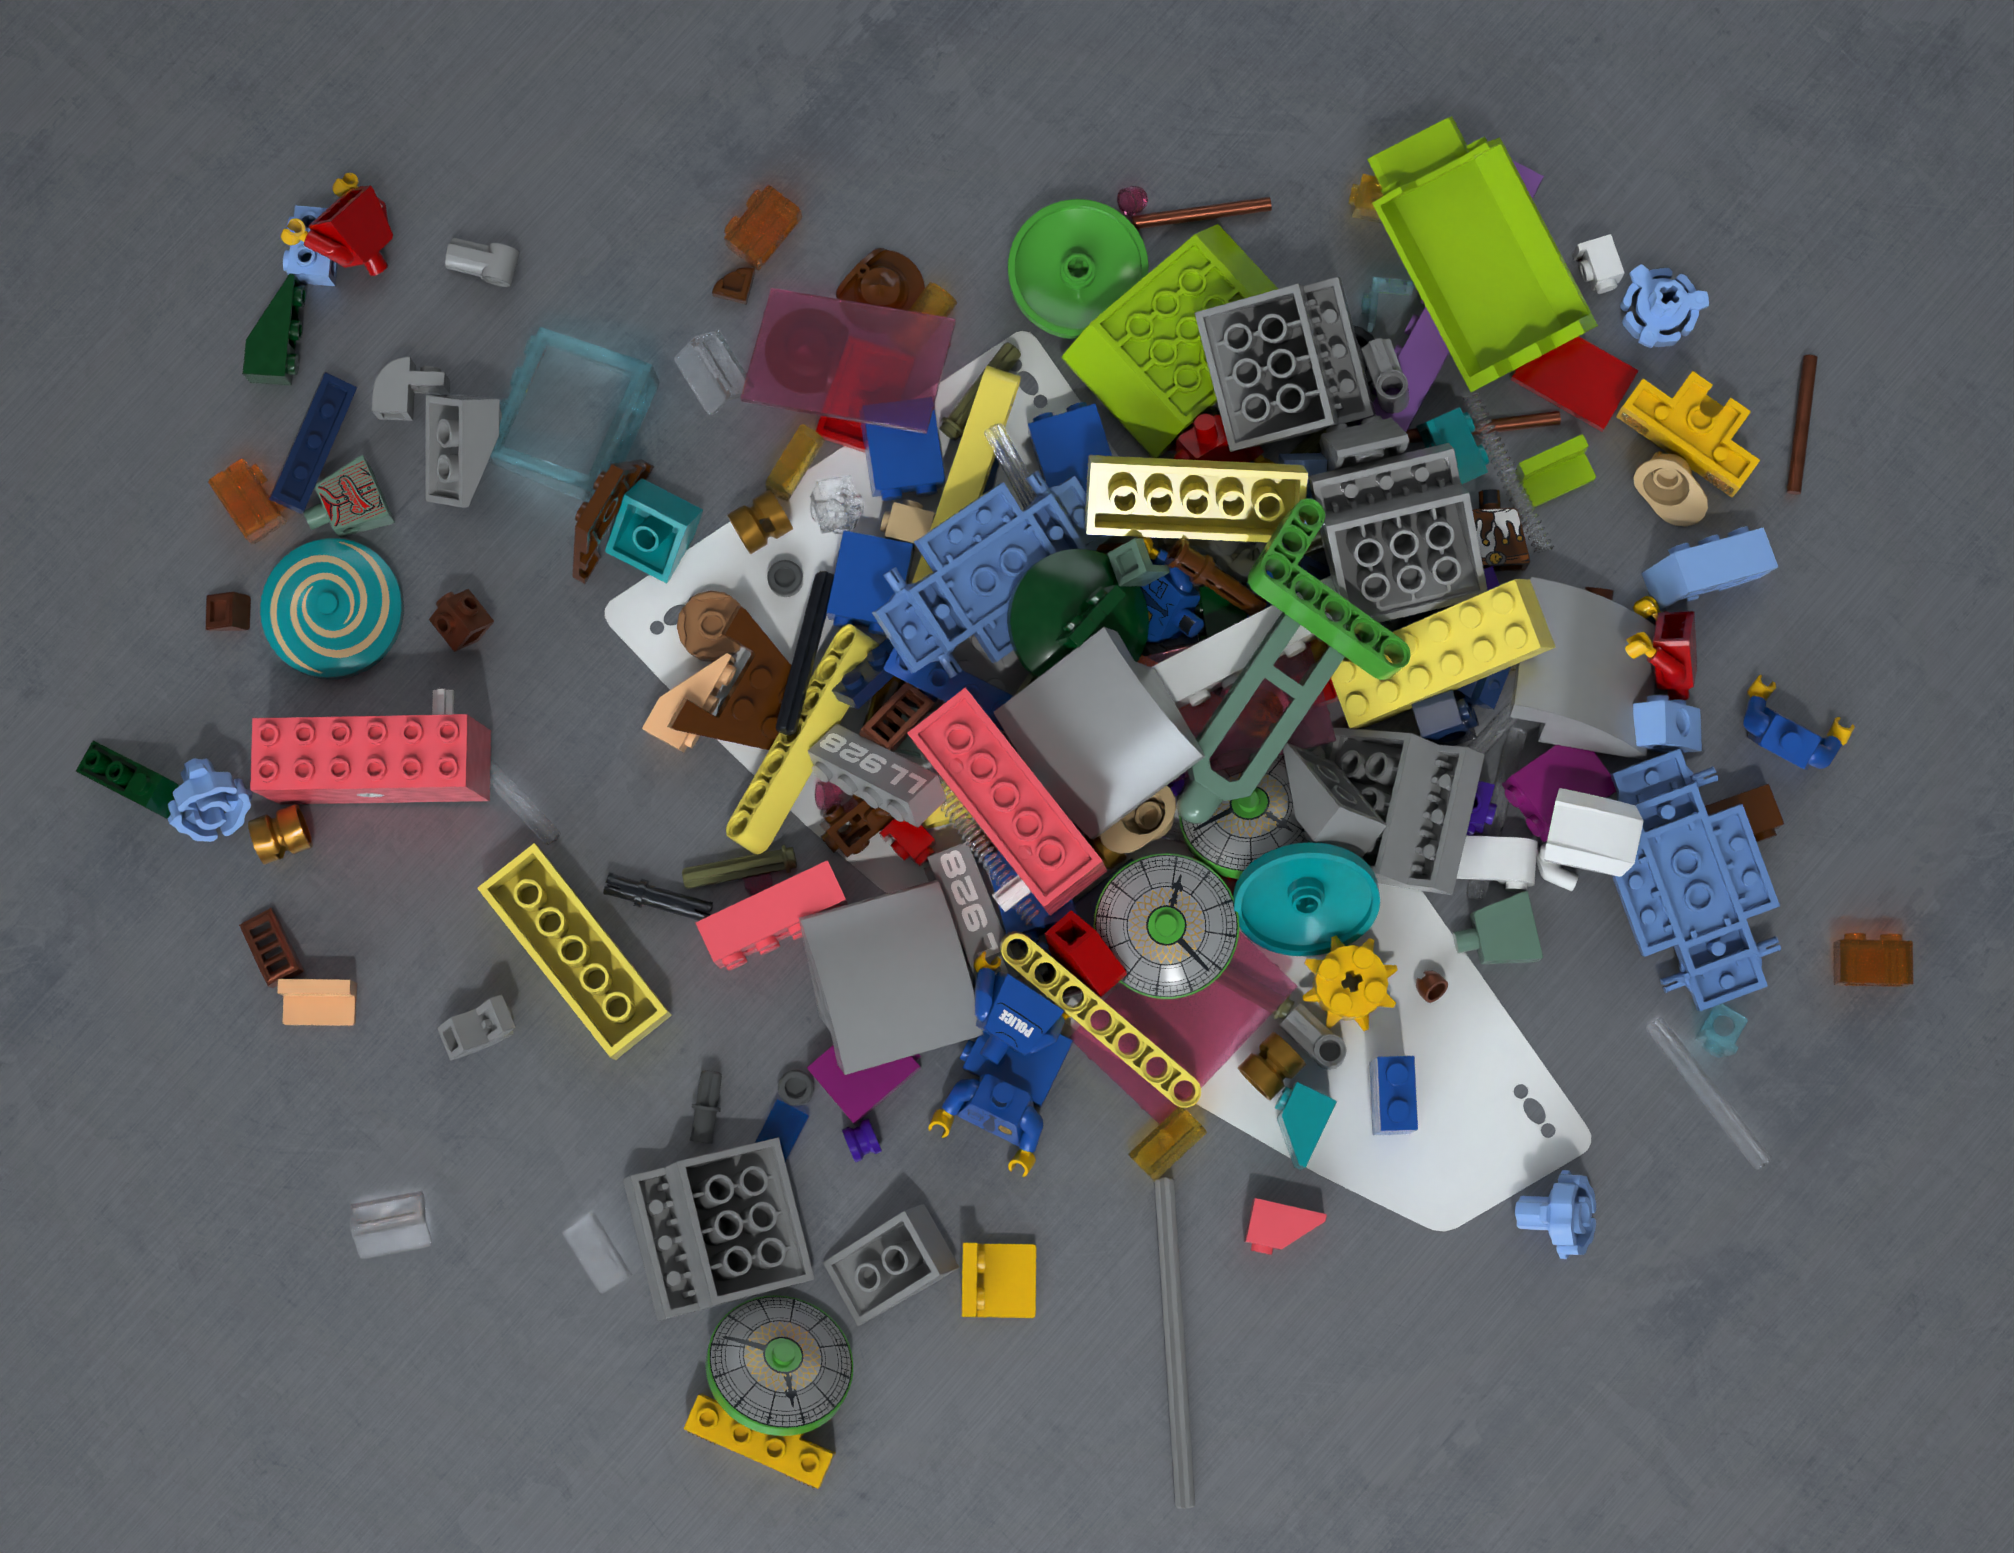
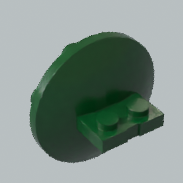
[1007,549,1149,679]

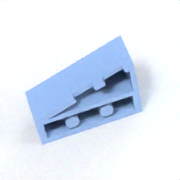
[1641,526,1778,611]

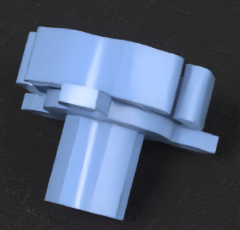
[1620,264,1709,348]
[168,758,253,842]
[1515,1170,1596,1259]

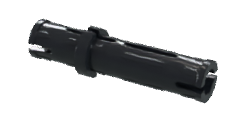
[603,872,714,921]

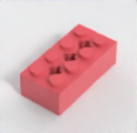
[695,860,848,971]

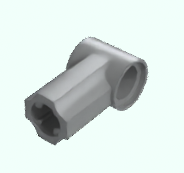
[445,237,520,287]
[1361,338,1410,414]
[1279,1003,1347,1070]

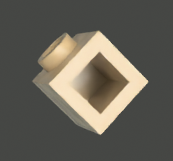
[880,500,935,552]

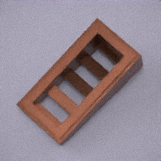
[859,682,935,752]
[239,908,304,988]

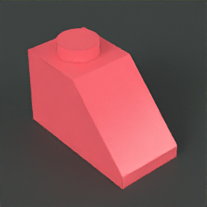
[1244,1198,1327,1255]

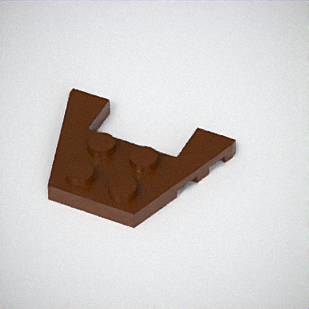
[572,459,654,584]
[667,606,792,750]

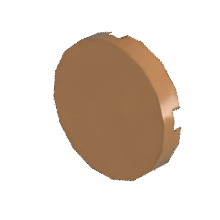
[677,591,742,662]

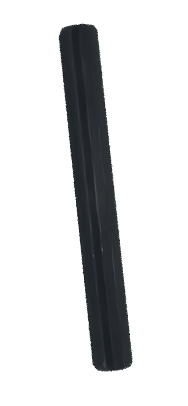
[776,571,834,736]

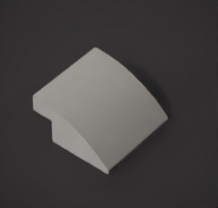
[1195,277,1376,452]
[1308,443,1488,623]
[1510,577,1656,760]
[994,627,1206,840]
[1325,727,1485,895]
[799,880,983,1075]
[623,1137,815,1321]

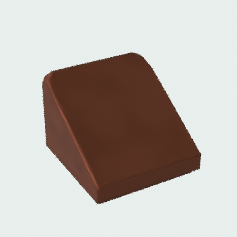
[206,592,251,631]

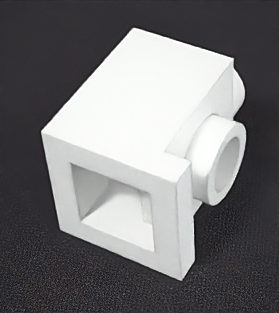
[1572,234,1625,294]

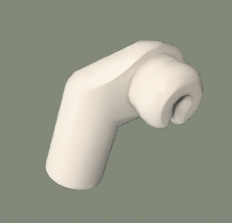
[1536,842,1579,892]

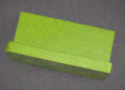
[1514,434,1596,508]

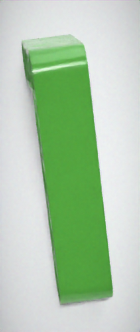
[1248,498,1411,680]

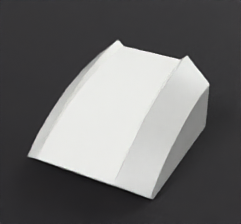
[1544,788,1644,877]

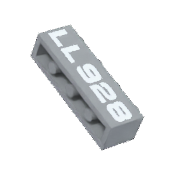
[808,724,947,828]
[924,841,1021,988]

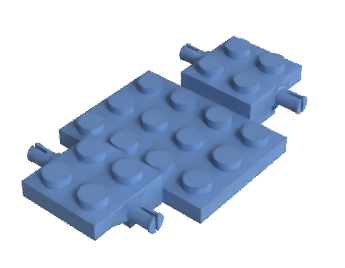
[872,470,1113,678]
[1610,749,1781,1011]

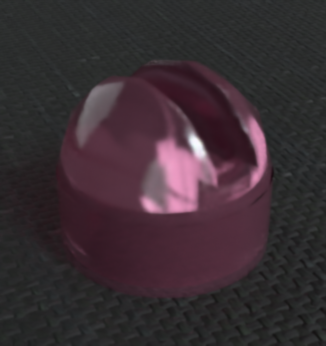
[1117,186,1148,216]
[815,781,843,810]
[743,873,773,896]

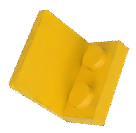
[962,1243,1037,1318]

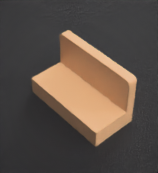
[277,979,357,1026]

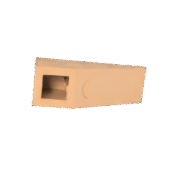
[642,653,737,753]

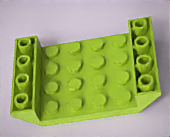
[1061,224,1278,458]

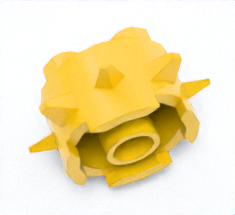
[1302,936,1398,1031]

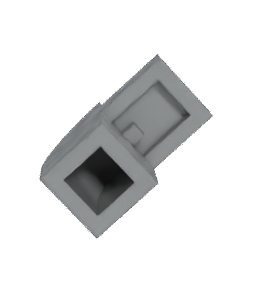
[372,357,450,421]
[437,994,516,1061]

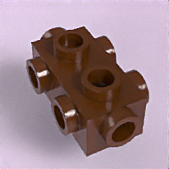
[819,794,895,858]

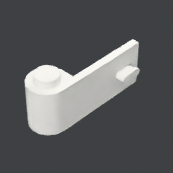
[1457,835,1538,893]

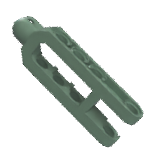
[1177,612,1345,824]

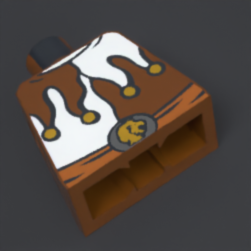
[1472,489,1530,572]

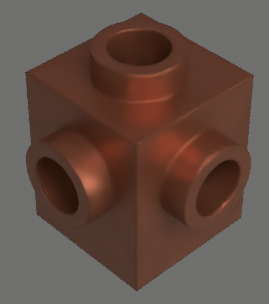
[429,589,494,652]

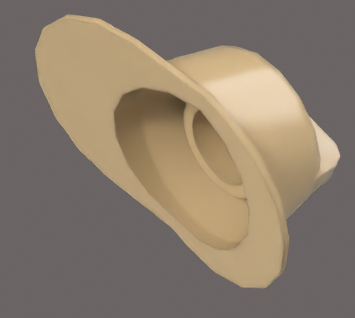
[1633,451,1708,527]
[1099,786,1176,854]

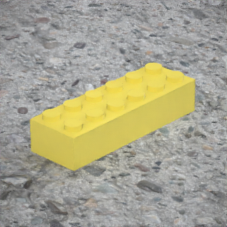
[1084,455,1308,543]
[1331,579,1556,729]
[477,843,672,1060]

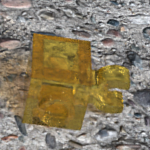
[1348,174,1383,224]

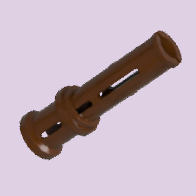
[1165,538,1267,616]

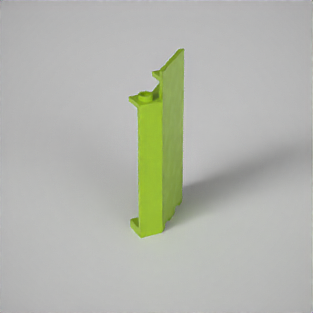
[1367,116,1598,392]

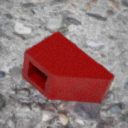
[1045,910,1127,998]

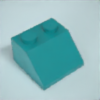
[1416,407,1490,484]
[605,478,703,584]
[1275,1082,1337,1171]

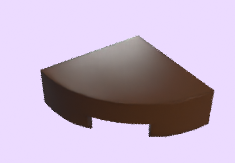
[712,267,755,305]

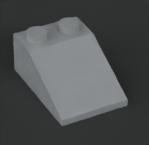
[426,395,502,507]
[1319,416,1409,472]
[1283,743,1387,858]
[823,1204,960,1326]

